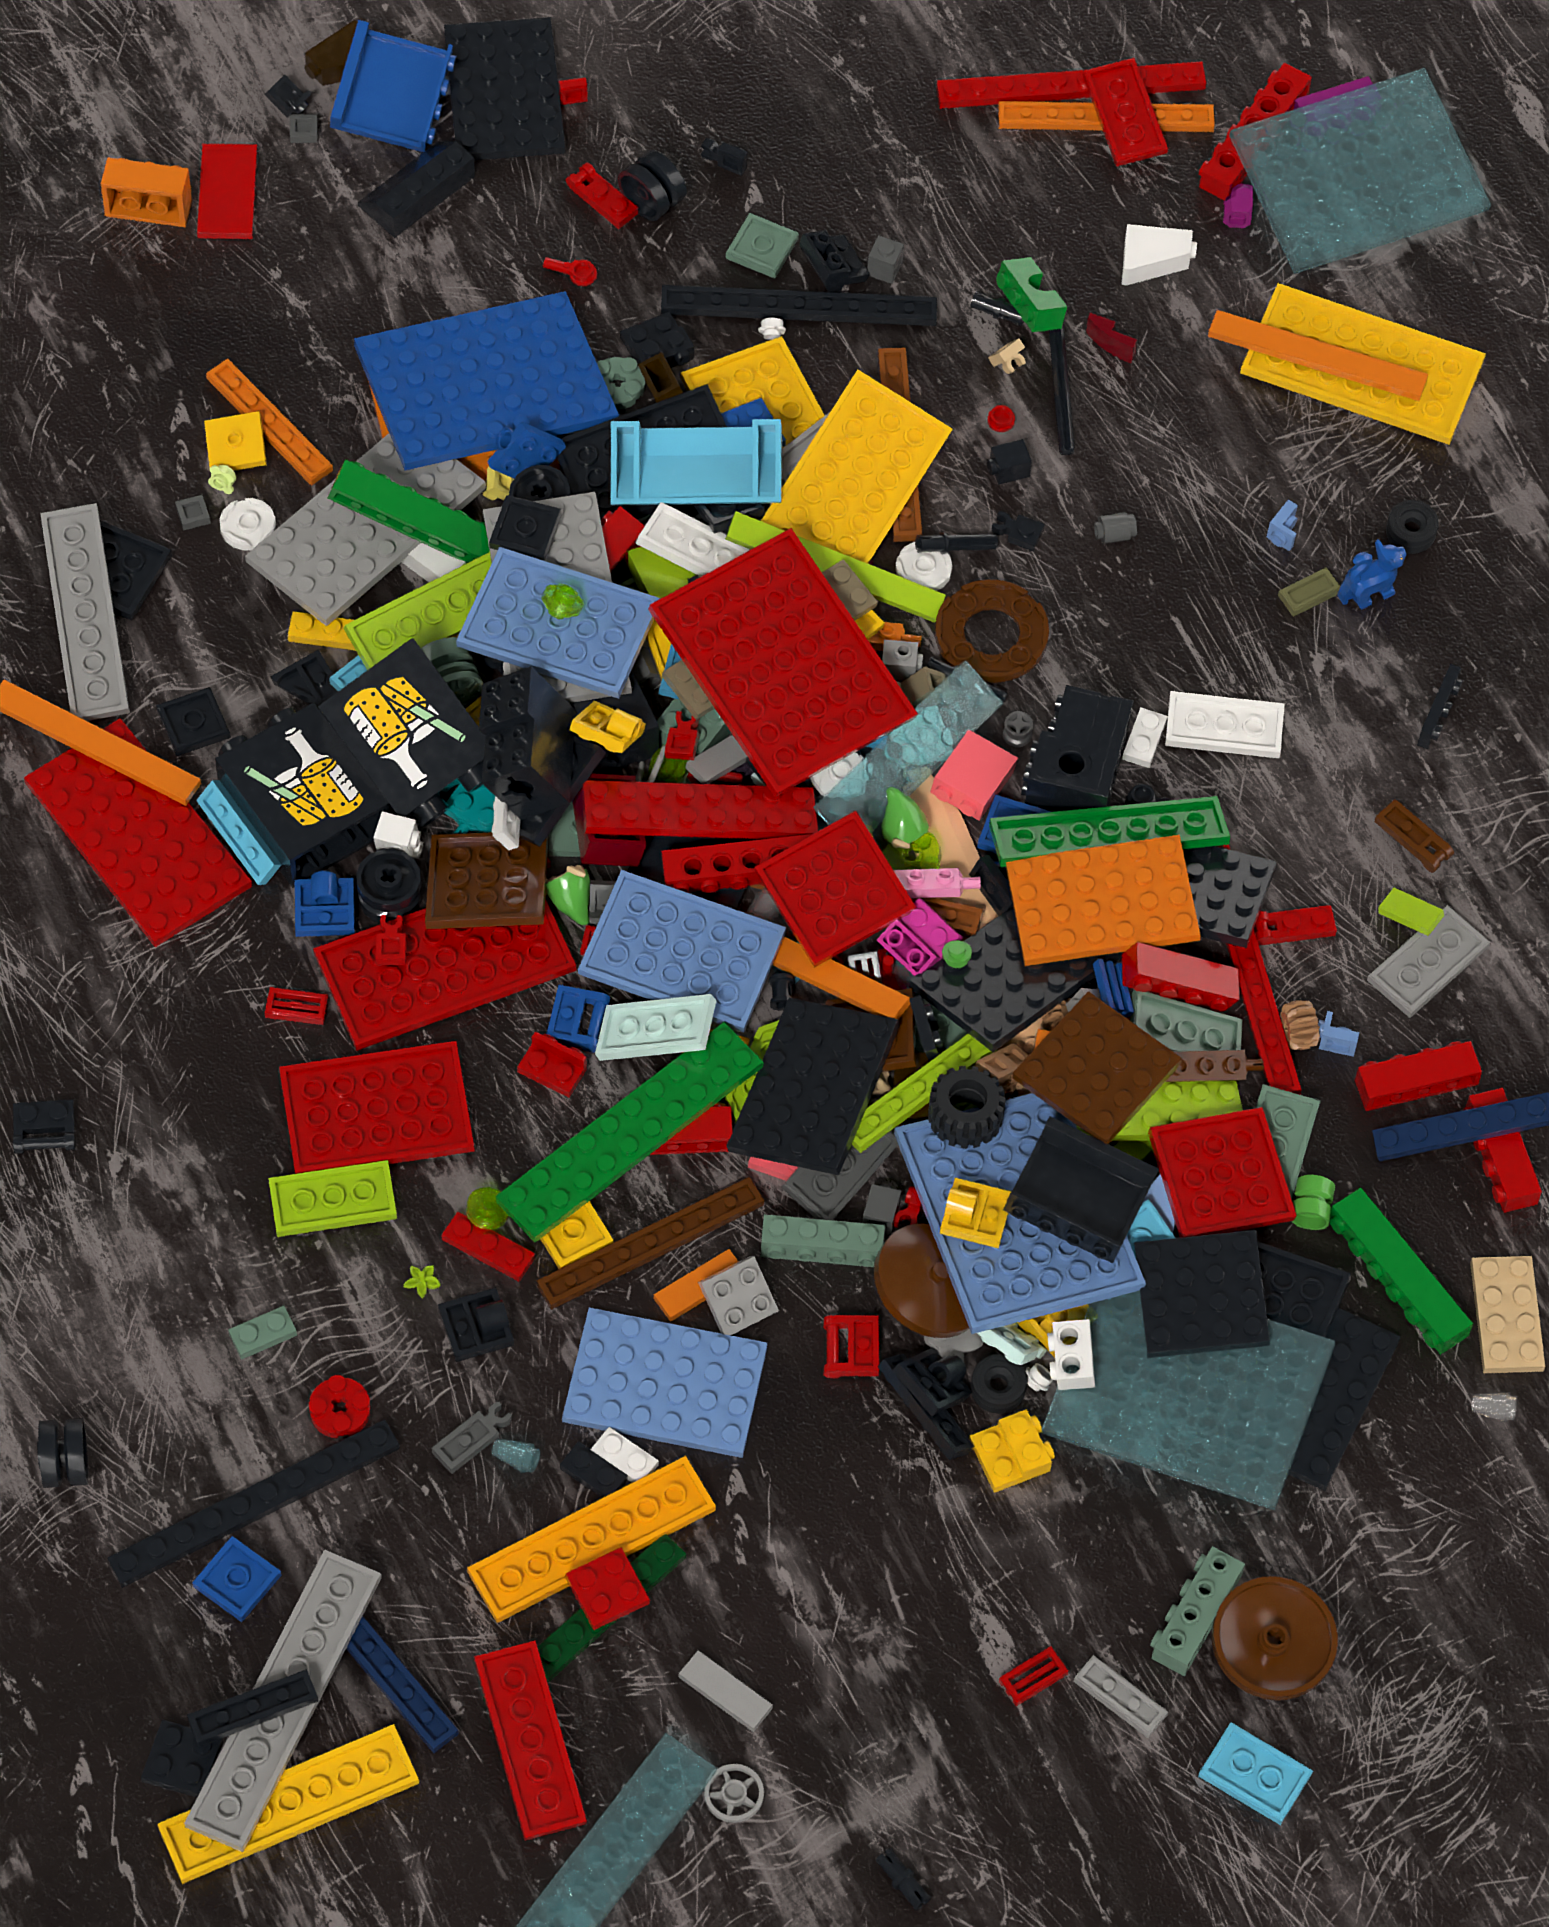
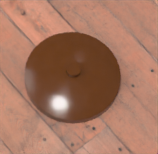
[874,1224,969,1338]
[1212,1576,1338,1700]

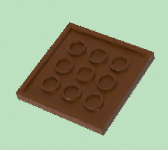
[425,832,549,929]
[1013,991,1182,1144]

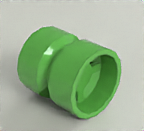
[1292,1175,1335,1230]

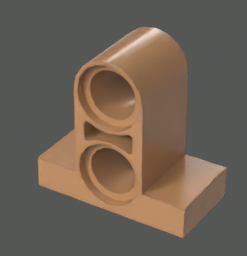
[974,1043,1029,1100]

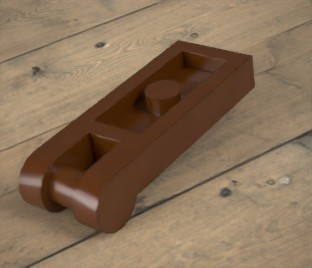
[1374,799,1454,873]

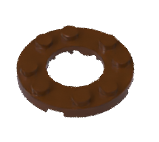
[935,580,1049,683]

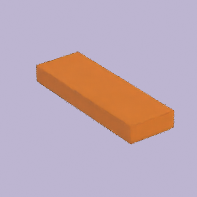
[654,1249,739,1322]

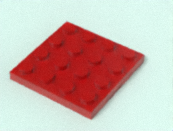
[755,811,916,968]
[1148,1107,1297,1238]

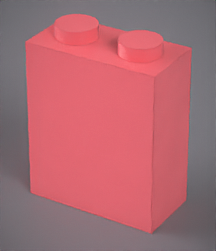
[930,730,1018,821]

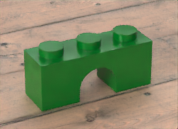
[997,257,1067,333]

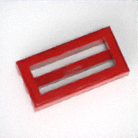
[265,987,329,1025]
[998,1646,1069,1706]

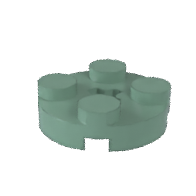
[596,357,645,410]

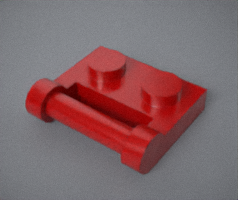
[823,1315,879,1378]

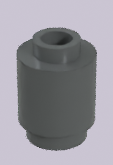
[1094,512,1137,544]

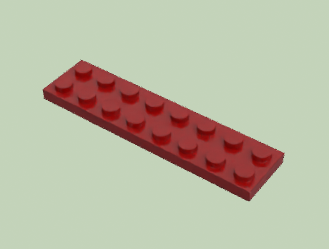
[581,780,818,839]

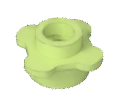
[208,465,236,494]

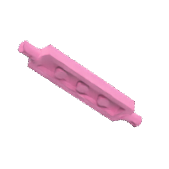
[893,868,980,898]

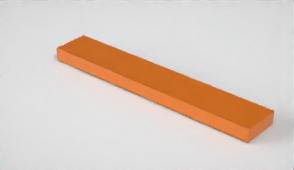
[206,359,333,486]
[773,937,911,1020]

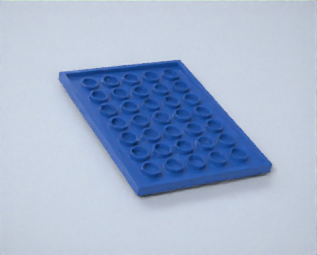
[354,291,619,471]

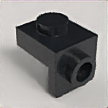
[264,75,312,118]

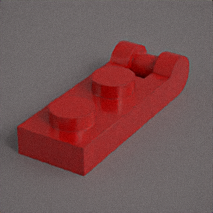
[566,162,638,229]
[1255,905,1337,945]

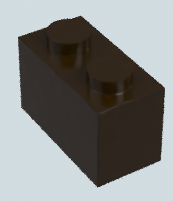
[638,352,683,402]

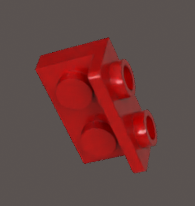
[517,1032,587,1098]

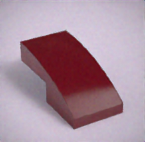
[1086,313,1138,363]

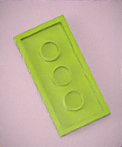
[268,1160,397,1237]

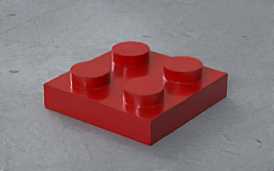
[565,1547,650,1631]

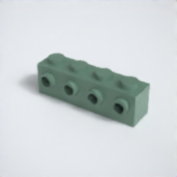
[761,1214,885,1267]
[1150,1546,1245,1677]

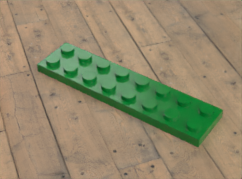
[989,796,1230,867]

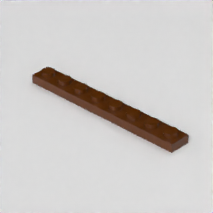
[537,1177,764,1310]

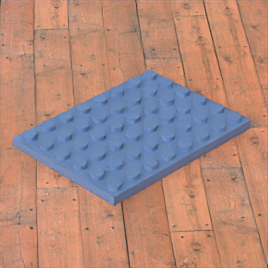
[894,1093,1146,1334]

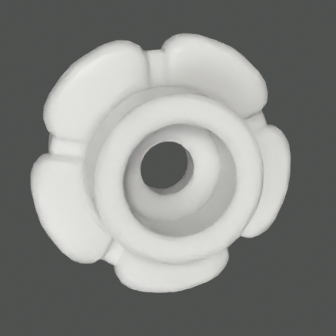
[758,318,786,340]
[1025,1363,1053,1391]

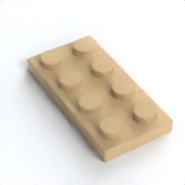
[1470,1256,1545,1373]

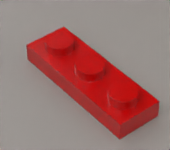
[442,1211,535,1282]

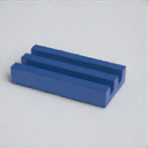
[1093,959,1134,1018]

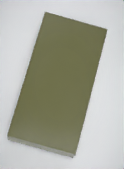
[1278,567,1340,617]

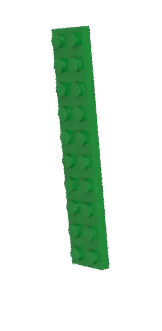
[496,1022,763,1243]

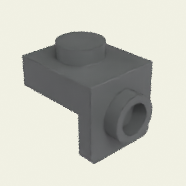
[589,880,616,926]

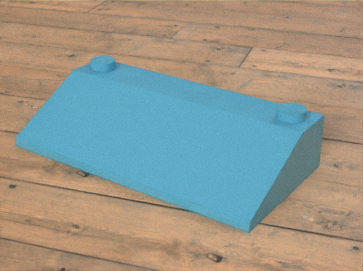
[611,419,782,505]

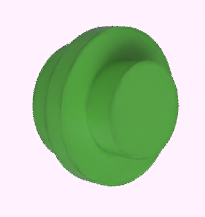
[942,940,972,968]

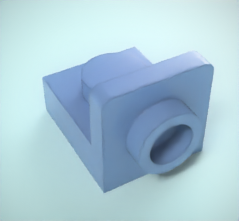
[1267,500,1298,551]
[1318,1011,1359,1057]

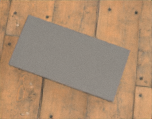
[1367,905,1490,1018]

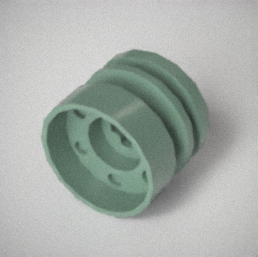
[421,637,483,706]

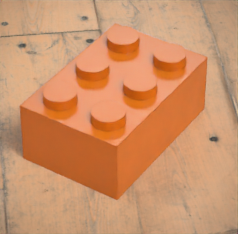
[101,157,192,227]

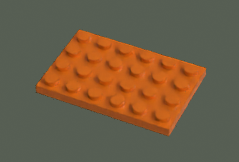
[1006,835,1200,966]

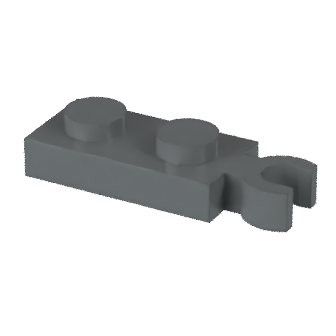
[432,1402,512,1474]

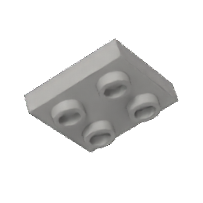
[698,1256,779,1335]

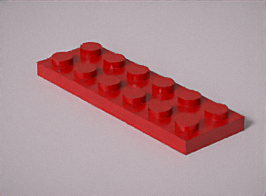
[474,1641,587,1841]

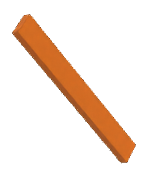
[998,101,1214,132]
[1208,310,1428,401]
[0,680,201,806]

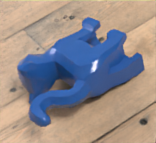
[1337,540,1407,610]

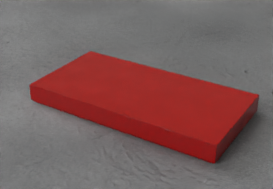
[1083,58,1168,167]
[197,144,257,239]

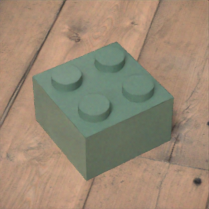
[657,698,731,763]

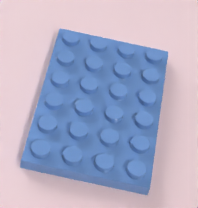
[456,547,660,699]
[578,870,786,1033]
[562,1308,768,1458]

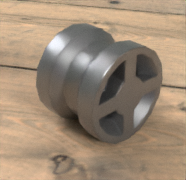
[1003,711,1033,747]

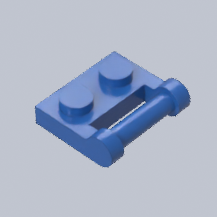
[547,985,611,1053]

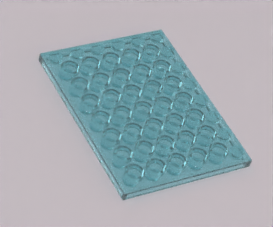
[1229,68,1491,274]
[1042,1291,1335,1510]

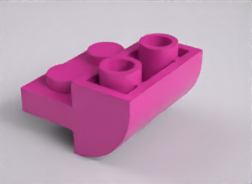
[877,898,963,976]

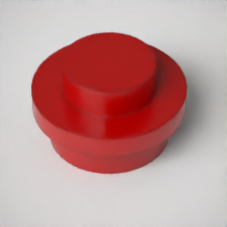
[987,405,1015,432]

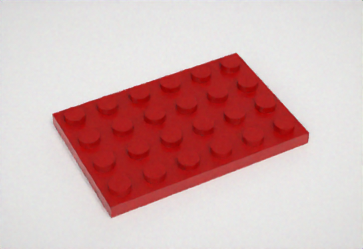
[279,1041,474,1174]

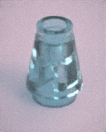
[492,1438,540,1473]

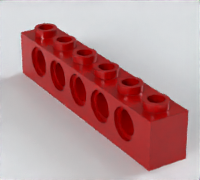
[1199,62,1312,201]
[661,834,813,893]

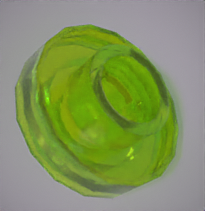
[541,584,584,619]
[649,745,687,783]
[465,1187,509,1230]

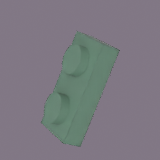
[228,1306,297,1360]

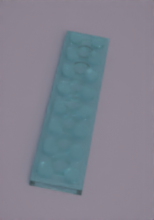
[813,661,1003,834]
[516,1733,717,1927]

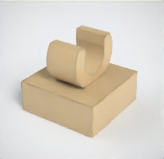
[988,339,1026,374]

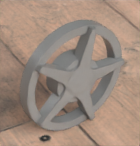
[704,1764,764,1823]

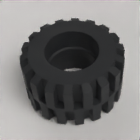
[928,1066,1005,1149]

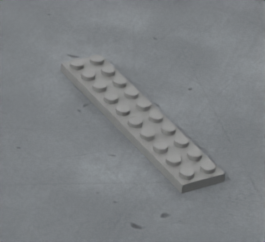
[184,1549,382,1852]

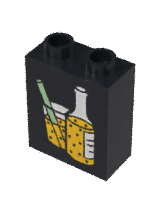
[318,638,485,828]
[215,702,390,888]

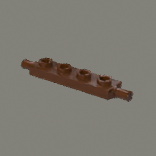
[1165,1050,1264,1082]

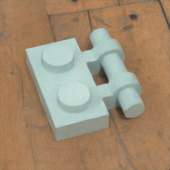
[977,1323,1047,1365]

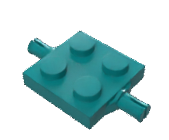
[444,783,495,834]

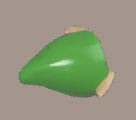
[881,787,929,849]
[545,865,590,925]

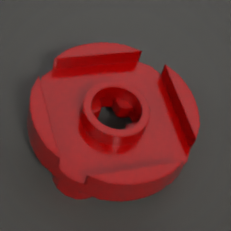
[309,1375,370,1438]

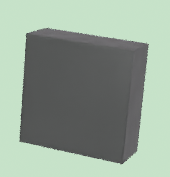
[290,114,318,143]
[175,495,211,531]

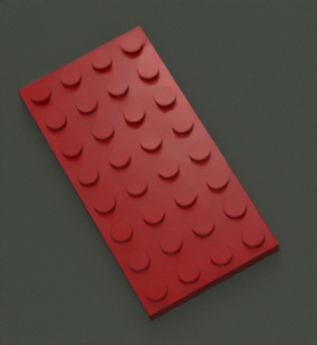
[24,718,252,947]
[313,899,576,1051]

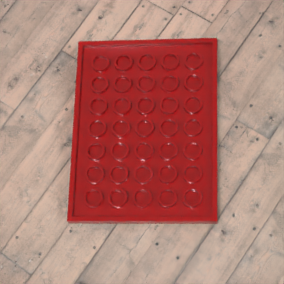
[648,528,918,797]

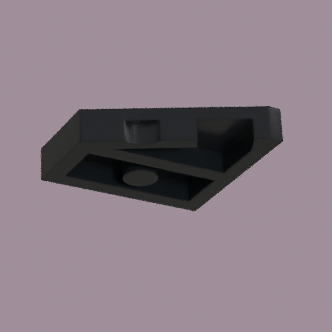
[270,650,338,710]

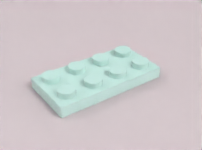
[595,994,716,1061]

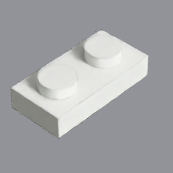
[1122,708,1168,768]
[591,1427,658,1483]

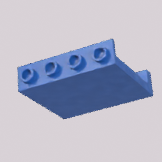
[330,20,456,152]

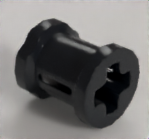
[769,973,795,1011]

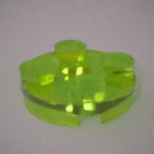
[883,831,942,870]

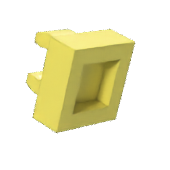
[483,467,514,501]

